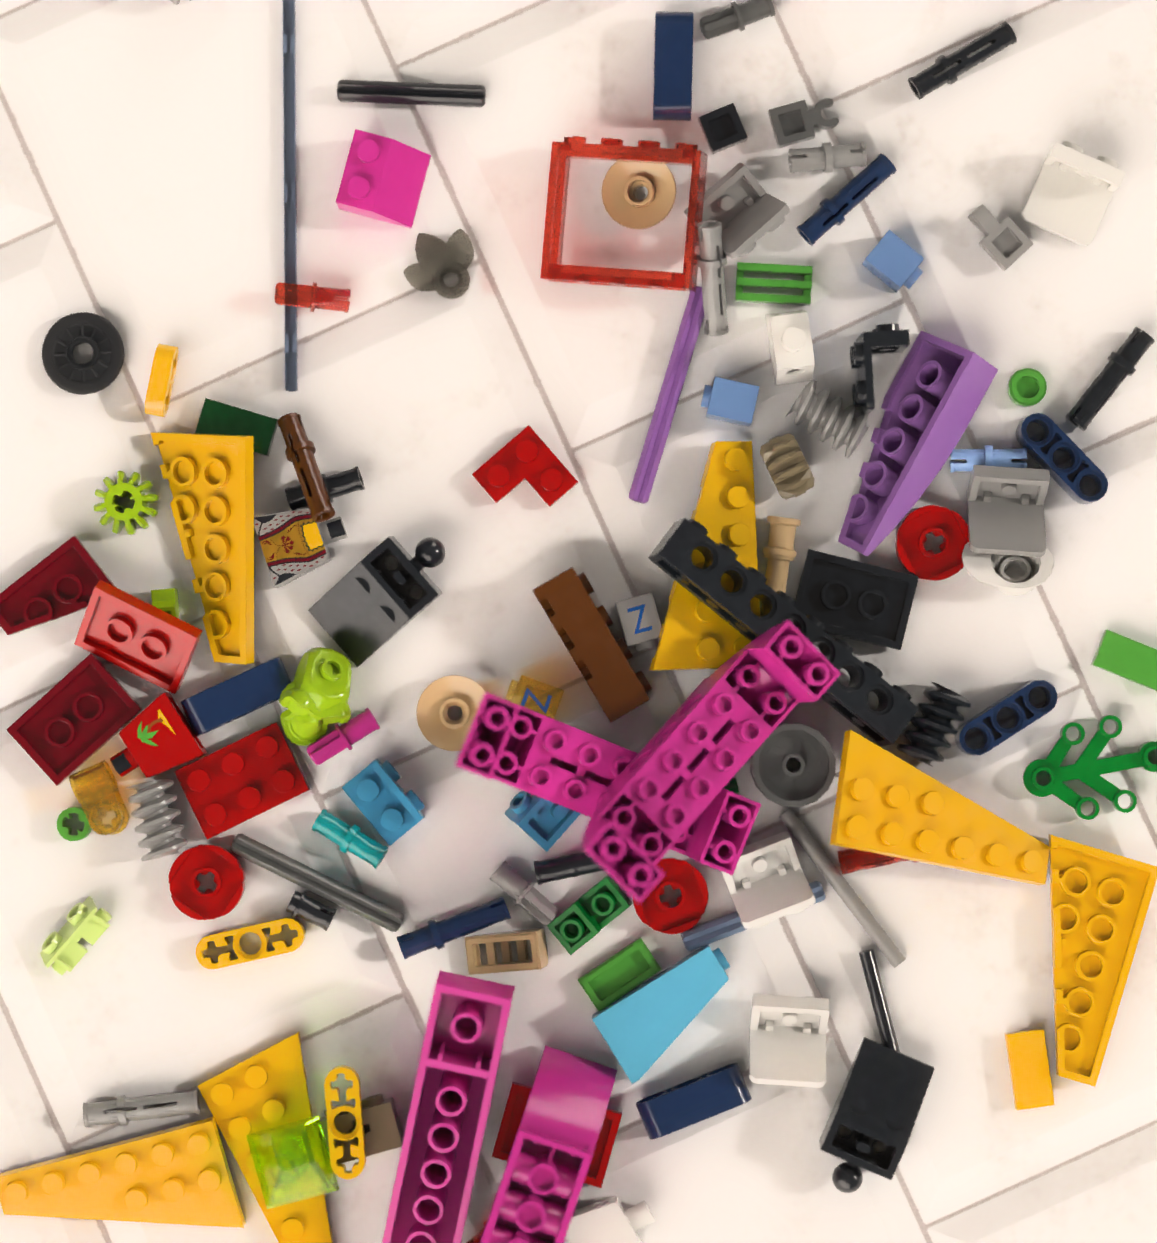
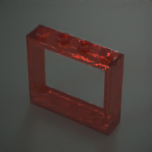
[540,136,708,292]

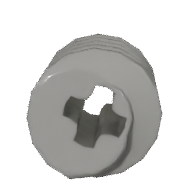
[786,380,870,459]
[125,779,188,862]

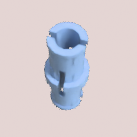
[950,445,1027,473]

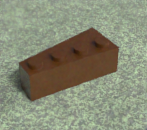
[533,567,652,723]

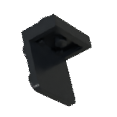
[850,324,910,414]

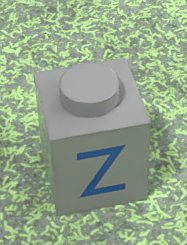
[615,592,662,652]

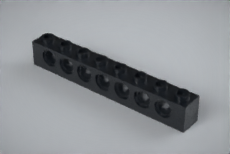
[648,518,919,746]

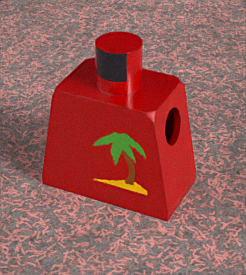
[110,692,208,778]

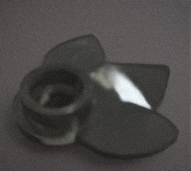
[403,229,474,299]

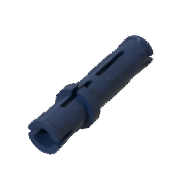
[796,153,897,246]
[396,896,511,959]

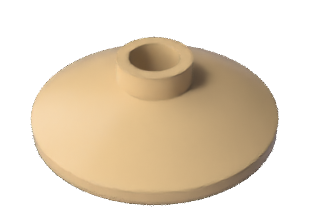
[602,153,676,229]
[416,675,485,751]

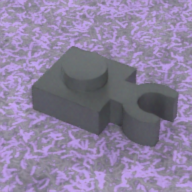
[768,98,839,149]

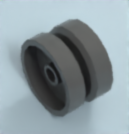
[750,723,836,807]

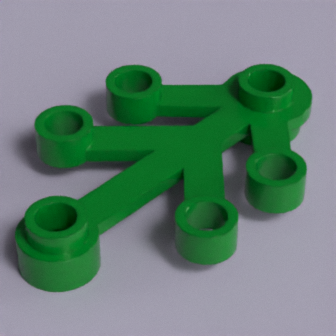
[1023,715,1157,820]

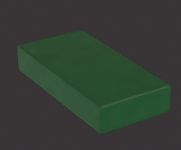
[195,398,278,456]

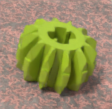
[94,471,159,535]

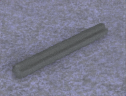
[230,834,404,932]

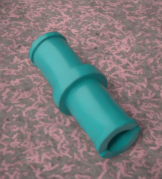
[311,809,389,869]

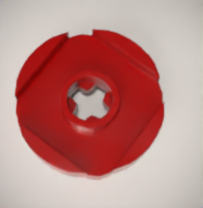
[895,505,969,581]
[169,844,246,920]
[633,858,709,934]

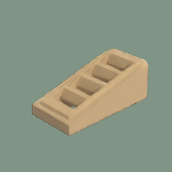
[464,928,548,975]

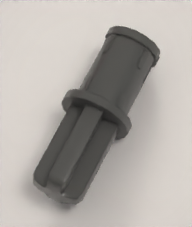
[699,0,775,39]

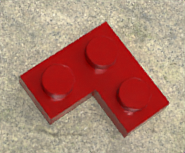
[472,425,578,507]

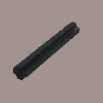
[337,80,486,107]

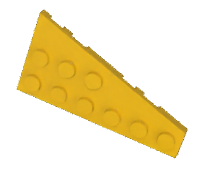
[151,432,254,665]
[649,441,760,671]
[830,730,1050,885]
[1049,834,1157,1087]
[198,1031,333,1243]
[0,1117,245,1228]

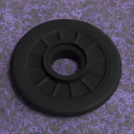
[42,312,124,395]

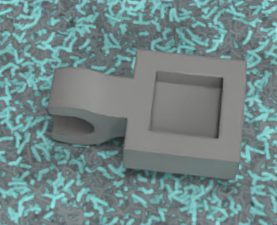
[968,204,1033,271]

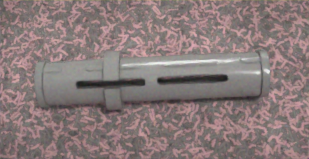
[696,220,729,336]
[83,1090,200,1127]

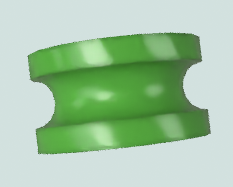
[57,807,93,841]

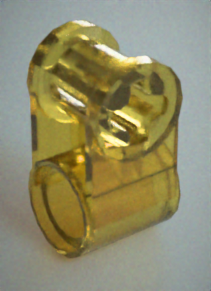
[69,760,130,835]

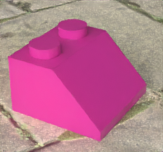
[336,129,431,229]

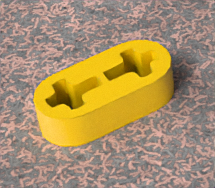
[145,344,179,417]

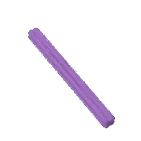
[629,286,704,504]

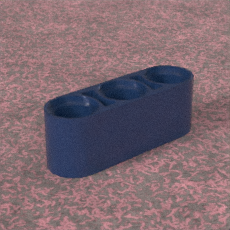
[653,11,694,121]
[1016,413,1108,504]
[180,657,291,737]
[955,680,1057,755]
[636,1063,752,1140]

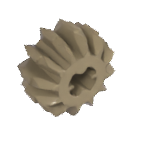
[760,433,815,500]

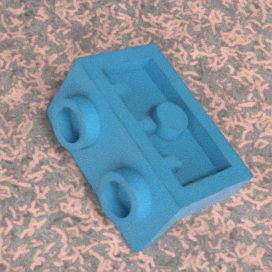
[342,759,425,846]
[504,791,581,851]

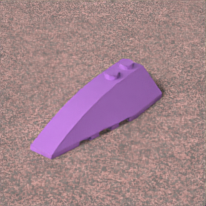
[838,331,998,557]

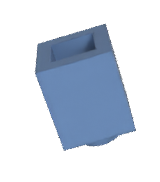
[862,230,924,293]
[700,377,760,427]

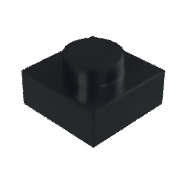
[698,103,748,155]

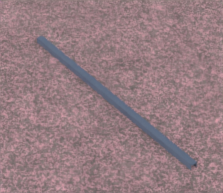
[283,0,298,392]

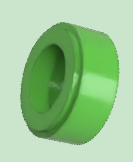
[1007,368,1047,407]

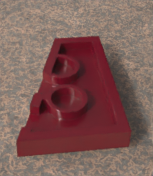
[0,536,117,636]

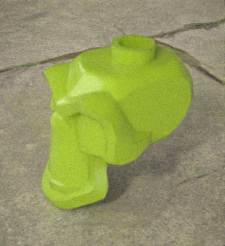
[279,647,352,746]

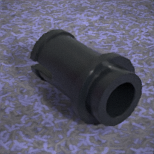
[286,890,337,931]

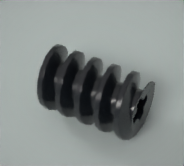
[896,682,972,767]

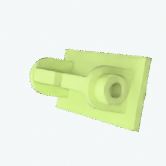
[40,896,112,975]

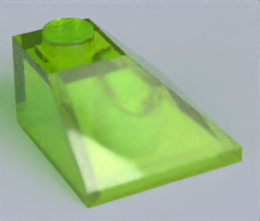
[246,1116,339,1209]

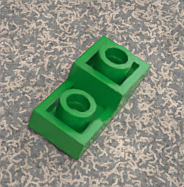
[547,874,632,955]

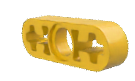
[196,917,306,969]
[324,1065,366,1179]

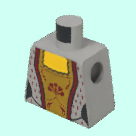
[254,508,348,588]

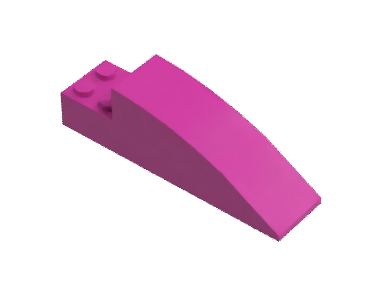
[382,971,515,1243]

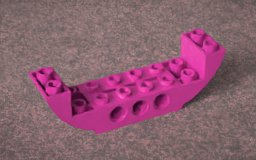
[582,620,841,904]
[455,692,761,876]
[480,1045,617,1243]

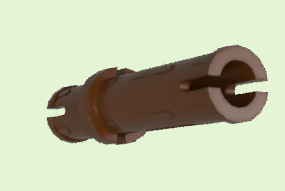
[277,413,335,523]

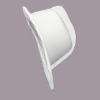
[962,542,1054,596]

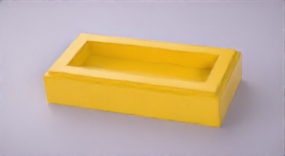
[1004,1028,1055,1110]

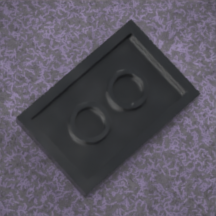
[794,549,919,650]

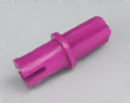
[306,708,380,765]

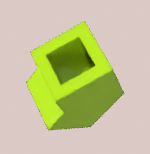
[151,588,180,618]

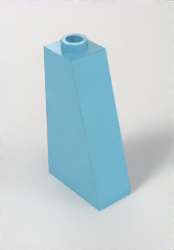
[592,945,731,1084]

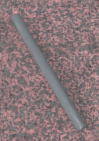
[779,808,906,968]

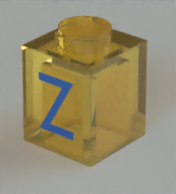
[505,675,565,719]

